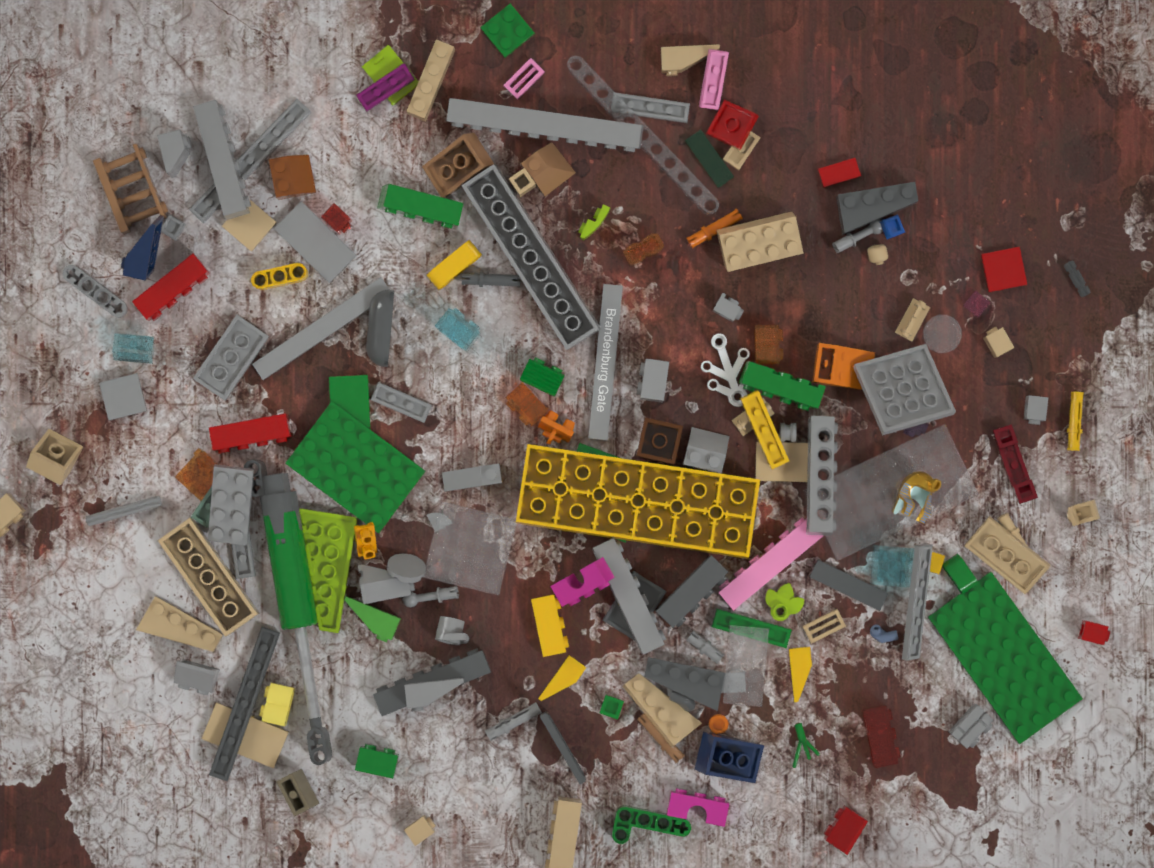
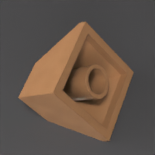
[521,142,576,197]

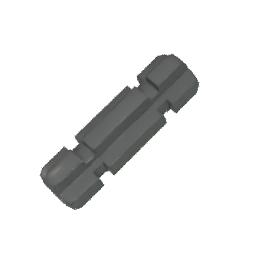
[1064,260,1091,297]

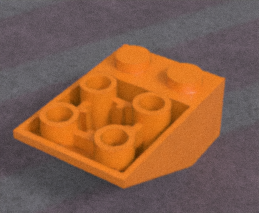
[812,343,875,390]

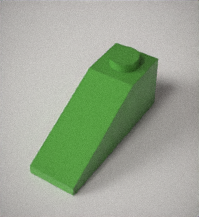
[345,596,401,642]

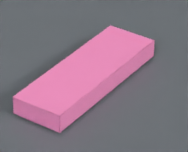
[699,49,729,110]

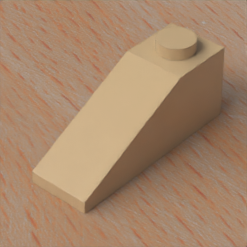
[661,45,720,76]

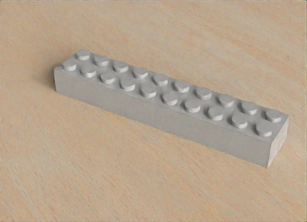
[461,164,601,350]

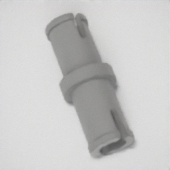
[686,631,725,664]

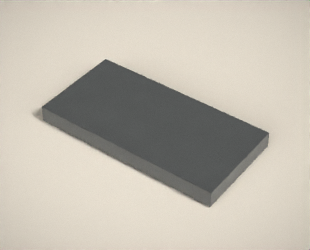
[540,711,586,785]

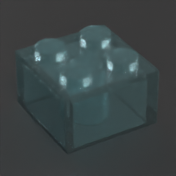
[435,308,481,353]
[870,545,914,587]

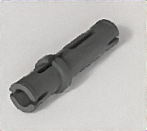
[462,272,520,287]

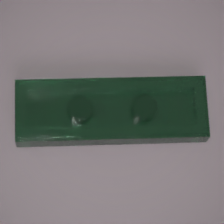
[685,129,734,188]

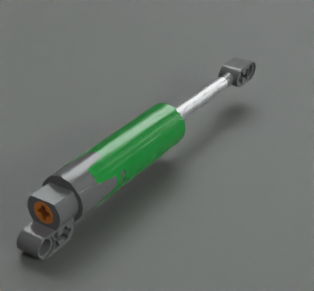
[244,460,332,765]

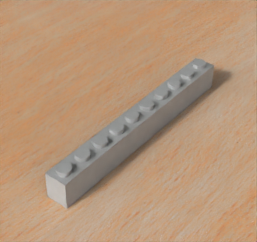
[447,98,644,152]

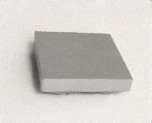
[99,373,147,421]

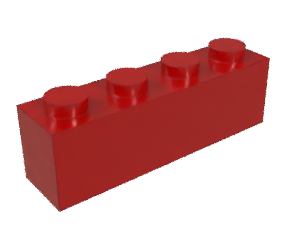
[132,253,210,321]
[209,413,292,454]

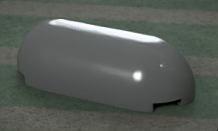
[366,290,394,367]

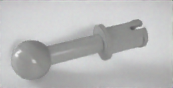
[832,219,883,253]
[403,586,459,607]

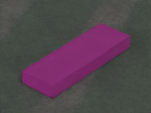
[356,63,415,112]

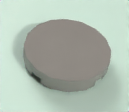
[387,553,426,583]

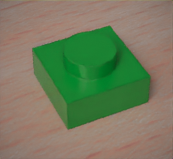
[599,695,624,720]

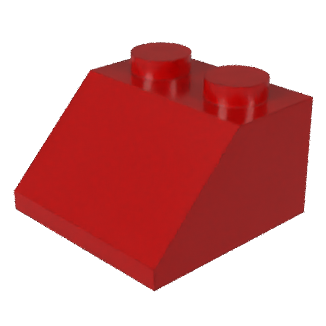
[824,805,868,855]

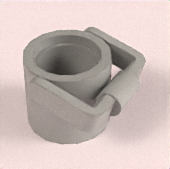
[435,616,469,645]

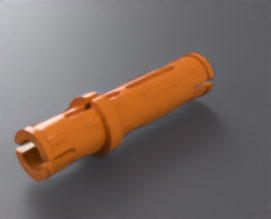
[686,209,743,249]

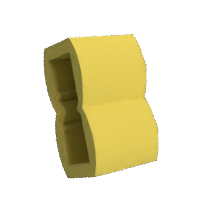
[259,683,295,727]

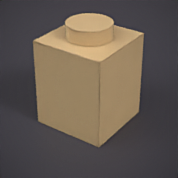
[509,168,536,197]
[983,327,1014,358]
[404,815,436,846]

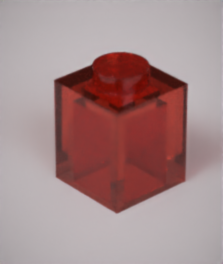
[321,203,352,235]

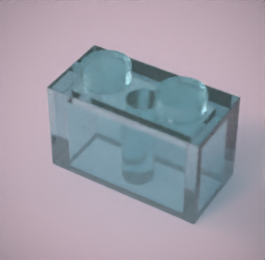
[112,333,155,364]

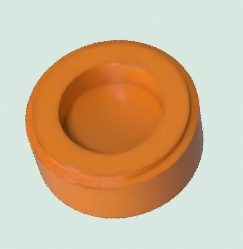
[709,714,729,734]

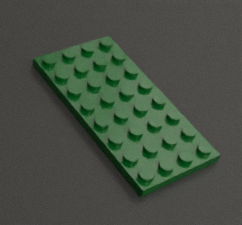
[928,571,1083,744]

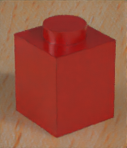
[1078,620,1110,645]

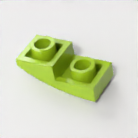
[578,204,610,240]

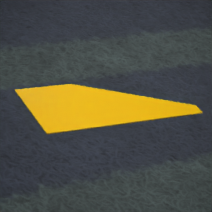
[789,647,812,702]
[538,655,587,701]

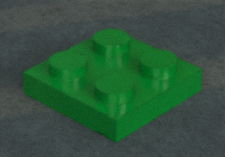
[480,3,535,58]

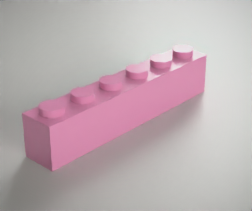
[718,517,824,611]

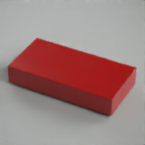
[818,158,861,188]

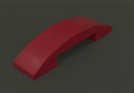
[993,424,1038,504]

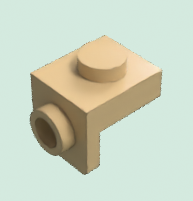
[1067,500,1100,526]

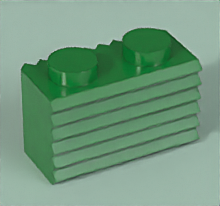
[520,357,565,397]

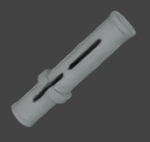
[485,702,542,741]

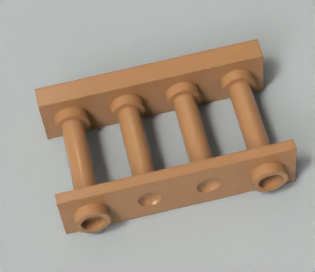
[93,144,168,235]

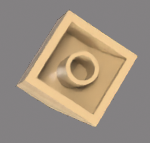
[26,429,83,485]

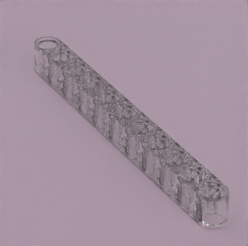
[567,56,719,216]

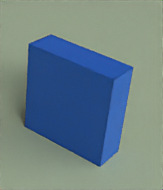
[880,215,905,240]

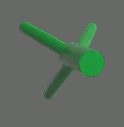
[792,723,820,768]

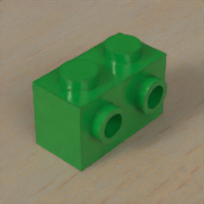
[355,743,399,779]

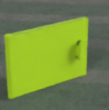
[361,45,419,106]

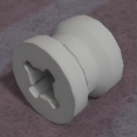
[779,423,796,442]

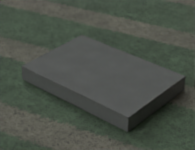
[603,571,666,641]

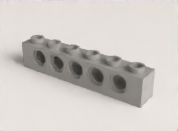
[806,416,838,536]

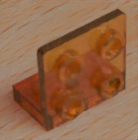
[175,448,219,501]

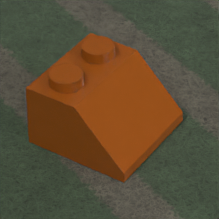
[269,155,316,200]

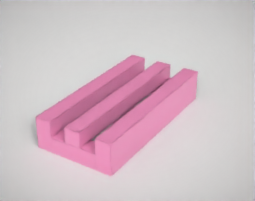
[504,58,545,100]

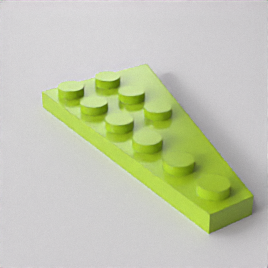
[299,508,358,633]

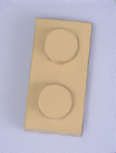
[723,132,761,171]

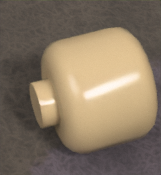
[867,244,888,265]

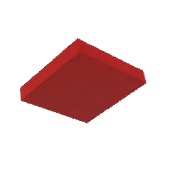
[706,100,759,150]
[981,247,1027,293]

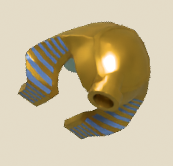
[892,471,941,524]

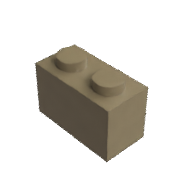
[276,769,320,817]

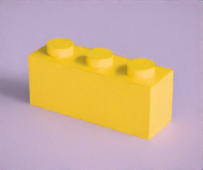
[531,594,569,657]

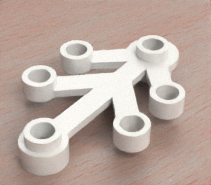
[701,334,750,407]

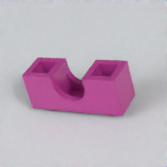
[550,557,615,607]
[666,788,729,827]

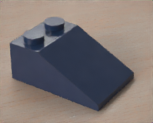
[121,215,164,281]
[694,731,764,783]

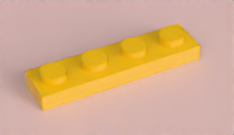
[740,390,789,469]

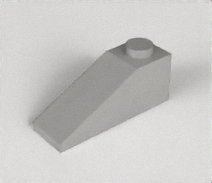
[442,464,502,492]
[404,677,464,712]

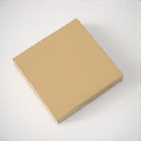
[222,200,277,252]

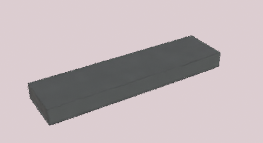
[809,560,888,611]

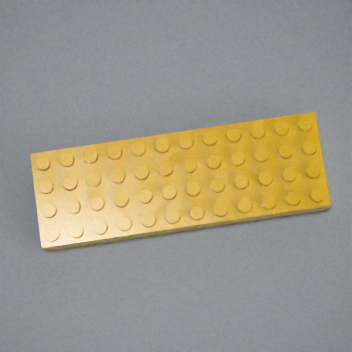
[515,444,760,559]

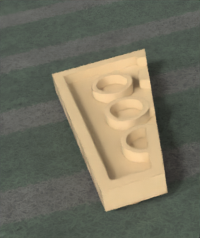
[136,596,224,652]
[623,673,702,747]

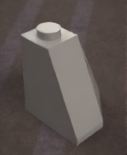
[358,564,415,604]

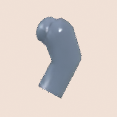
[870,625,898,643]

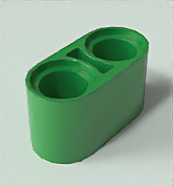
[942,553,979,594]

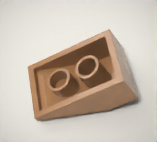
[422,133,494,198]

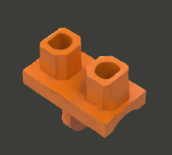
[538,410,575,445]

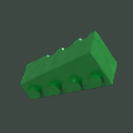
[377,184,464,229]
[739,361,826,411]

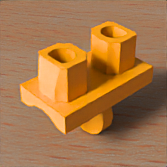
[354,522,377,559]

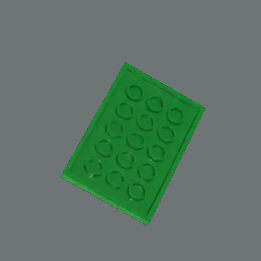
[285,401,426,533]

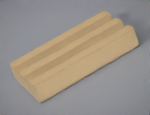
[802,609,846,644]

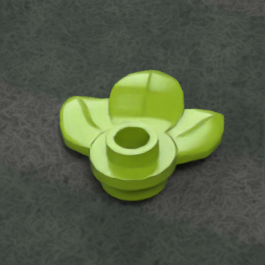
[765,583,804,621]

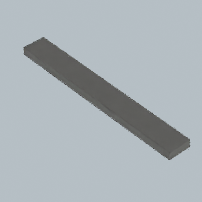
[209,626,280,782]

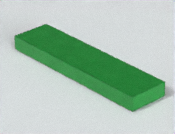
[711,608,792,649]

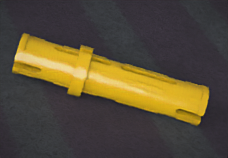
[1067,392,1084,451]

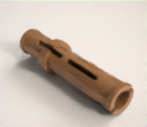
[637,713,685,764]

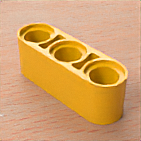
[426,240,482,290]
[251,263,308,290]

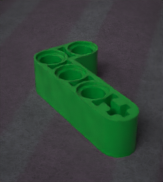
[612,805,691,844]

